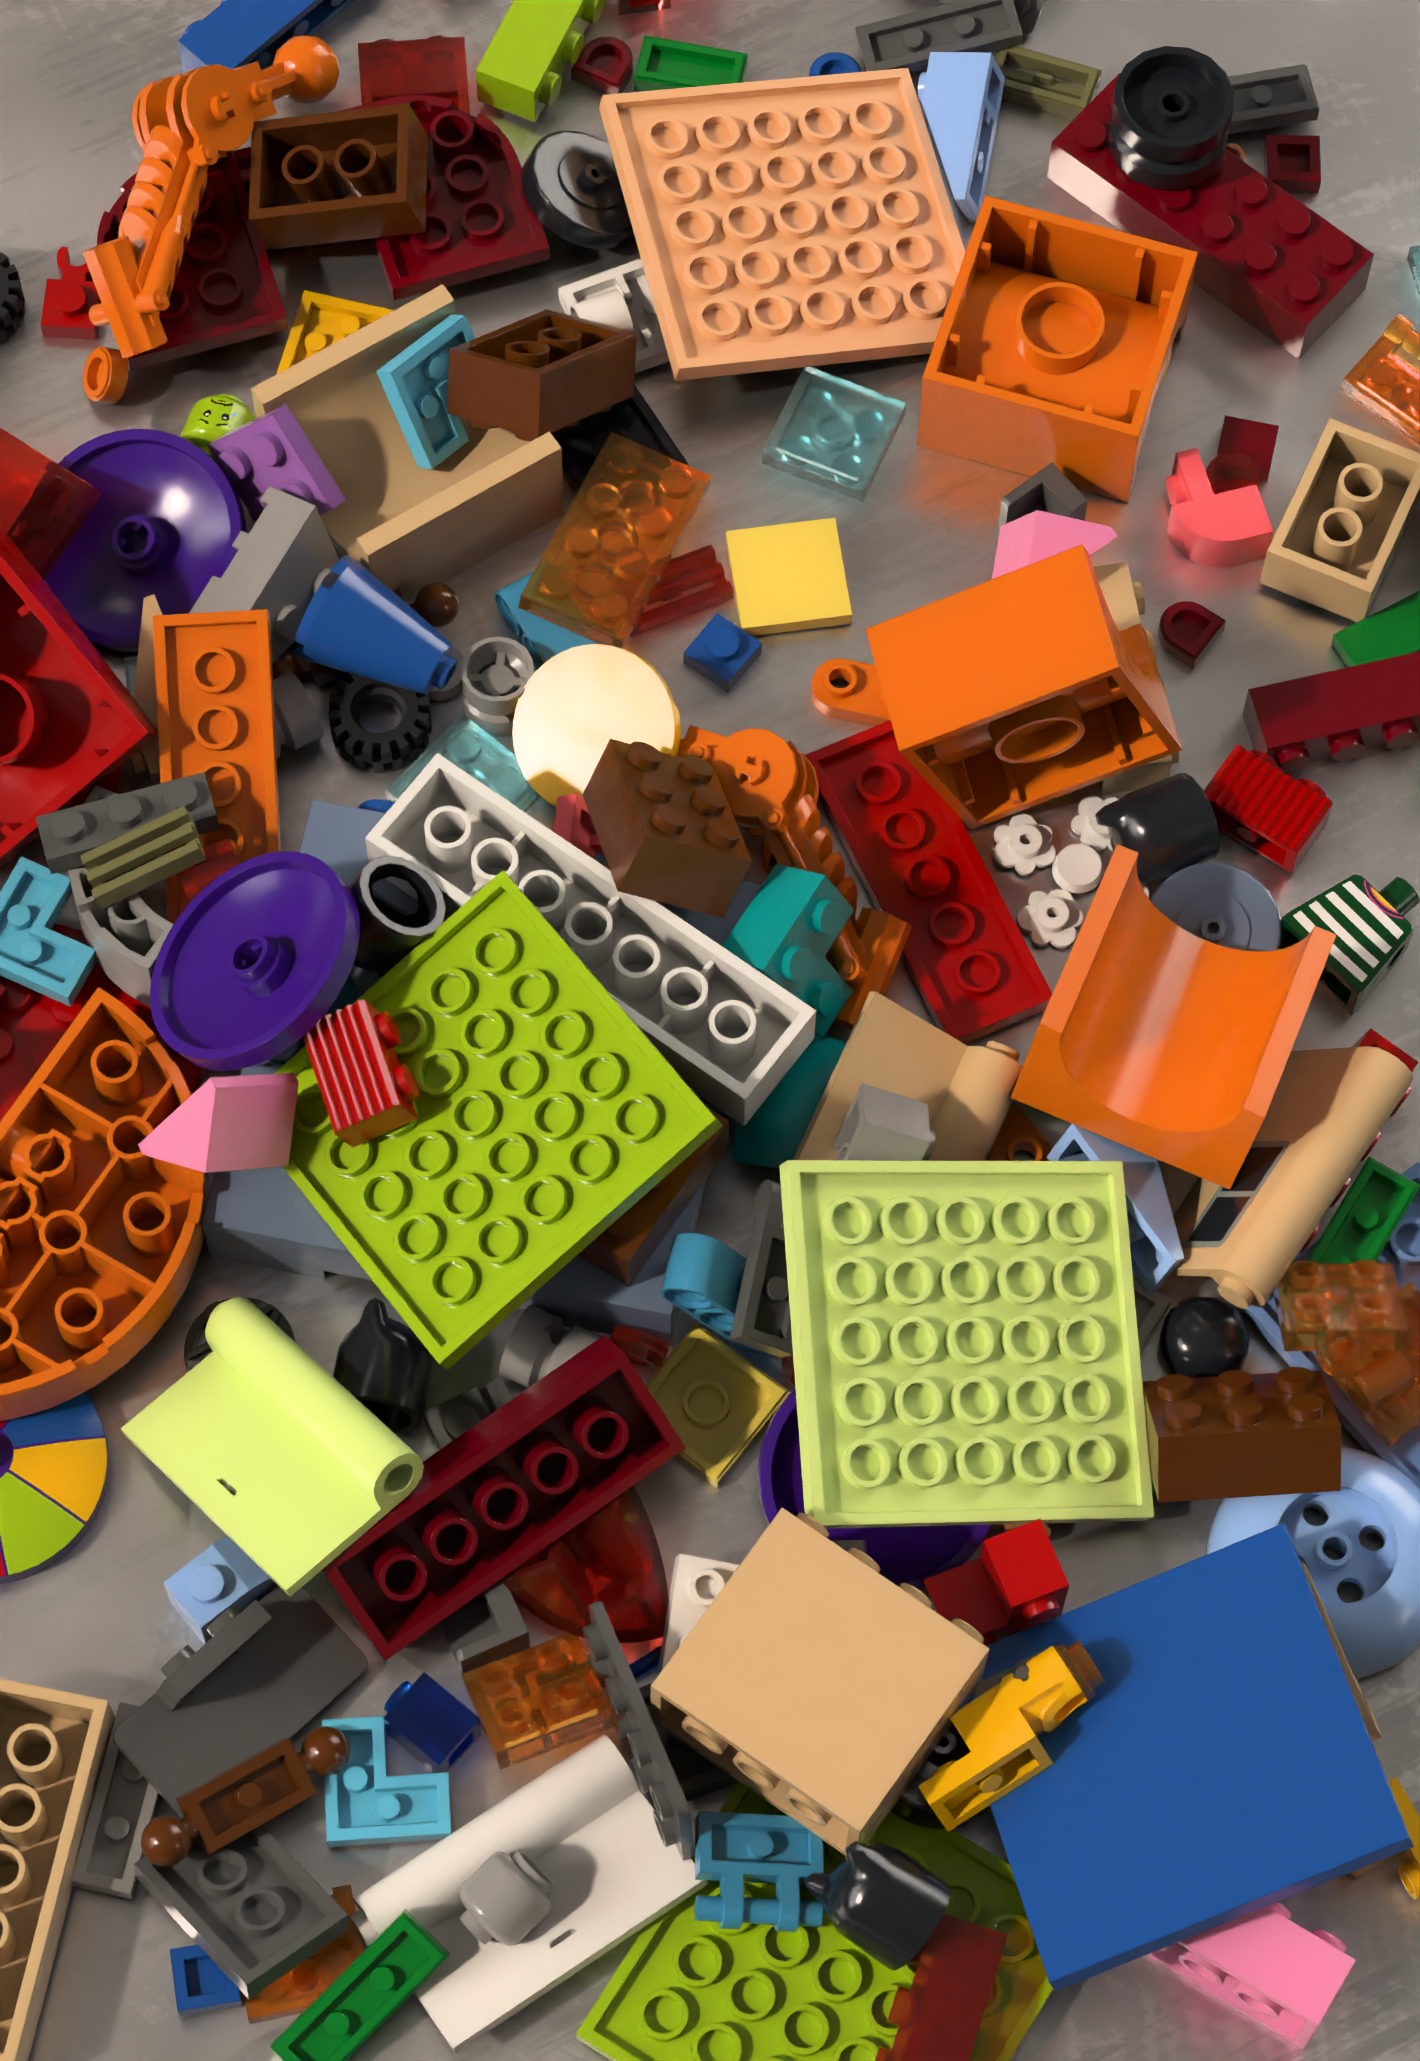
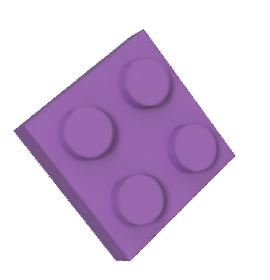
[207,404,346,523]

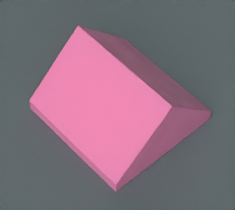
[992,510,1118,579]
[138,1073,299,1173]

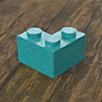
[722,864,854,1038]

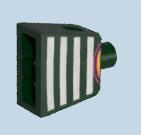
[1280,874,1419,1016]

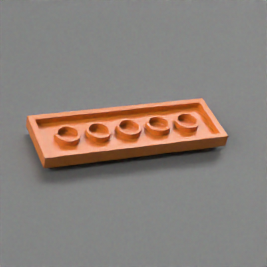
[153,609,281,924]

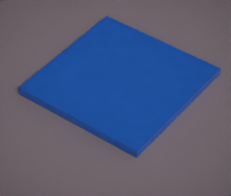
[966,1523,1414,1992]

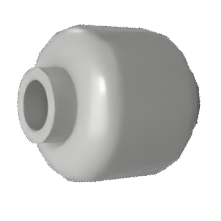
[459,1850,553,1946]

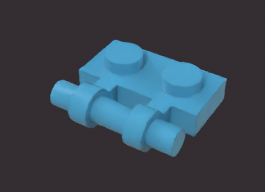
[694,1811,824,1932]

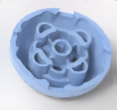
[1206,1446,1420,1681]

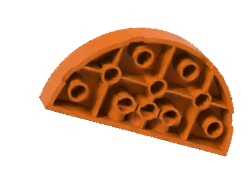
[0,987,209,1421]

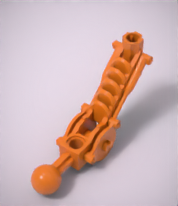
[83,35,339,358]
[677,725,912,1029]

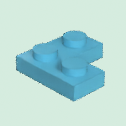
[376,314,475,469]
[0,856,97,1007]
[322,1716,452,1847]

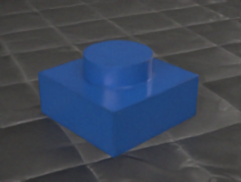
[683,613,762,693]
[170,1945,242,2016]

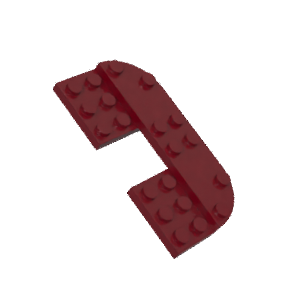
[97,95,550,371]

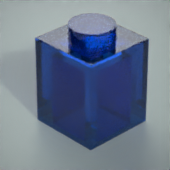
[383,1672,482,1773]

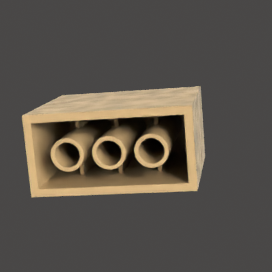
[650,1508,990,1856]

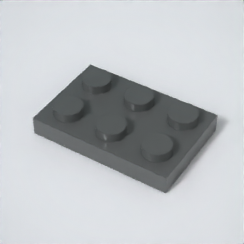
[134,1825,350,1999]

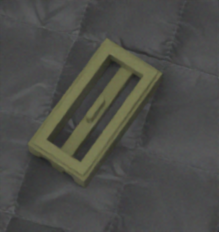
[995,46,1102,119]
[80,805,207,909]

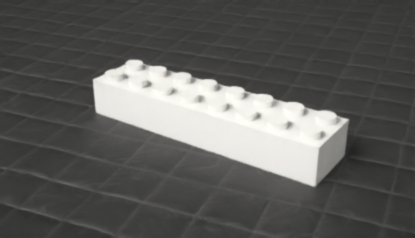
[365,753,816,1126]

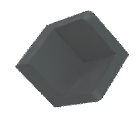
[998,462,1088,528]
[441,1578,530,1678]

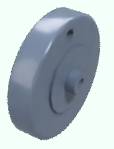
[1150,862,1282,951]

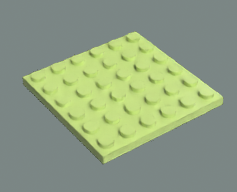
[779,1160,1154,1529]

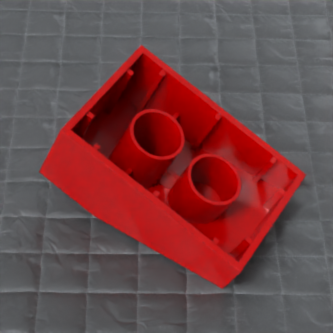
[0,527,158,869]

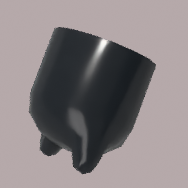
[1095,773,1220,885]
[349,855,446,977]
[333,1298,432,1434]
[805,1841,951,1971]

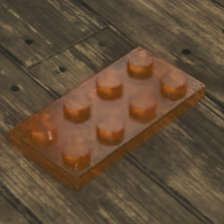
[518,432,712,649]

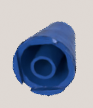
[293,556,458,695]

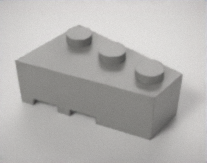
[189,486,339,663]

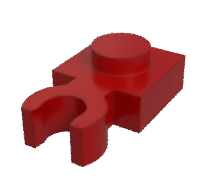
[40,247,101,340]

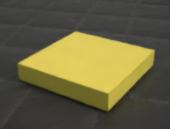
[726,517,852,636]
[645,1323,790,1489]

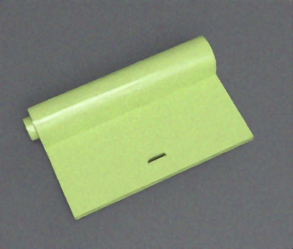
[121,1297,424,1597]

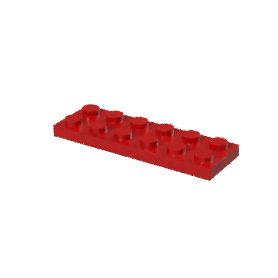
[805,720,1053,1044]

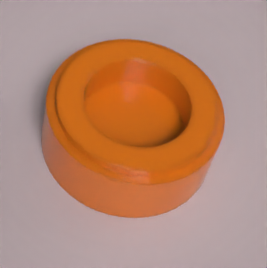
[83,347,128,404]

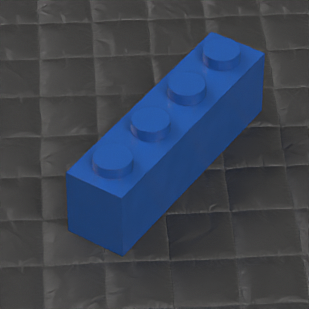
[178,0,356,73]

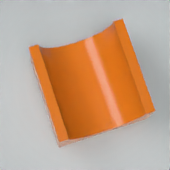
[917,195,1198,503]
[865,544,1182,830]
[1011,844,1336,1190]

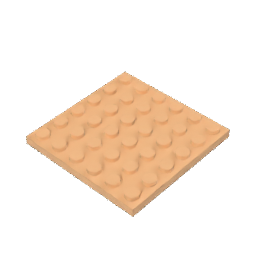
[599,68,965,381]

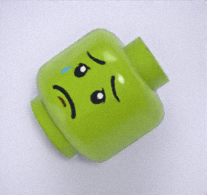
[180,394,256,465]

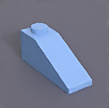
[918,52,1005,223]
[1047,1124,1184,1294]
[163,1536,277,1645]

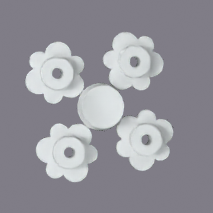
[993,796,1161,949]

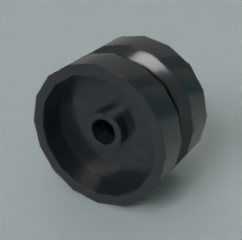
[1108,46,1234,190]

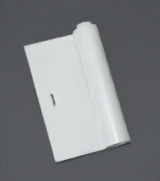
[349,1734,708,2053]

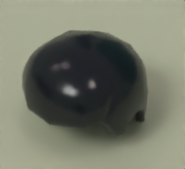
[1157,1297,1250,1378]

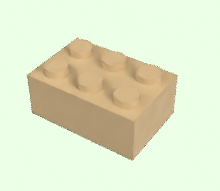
[1260,418,1420,622]

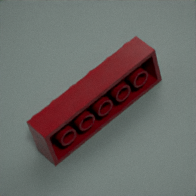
[1047,73,1374,359]
[321,1335,686,1661]

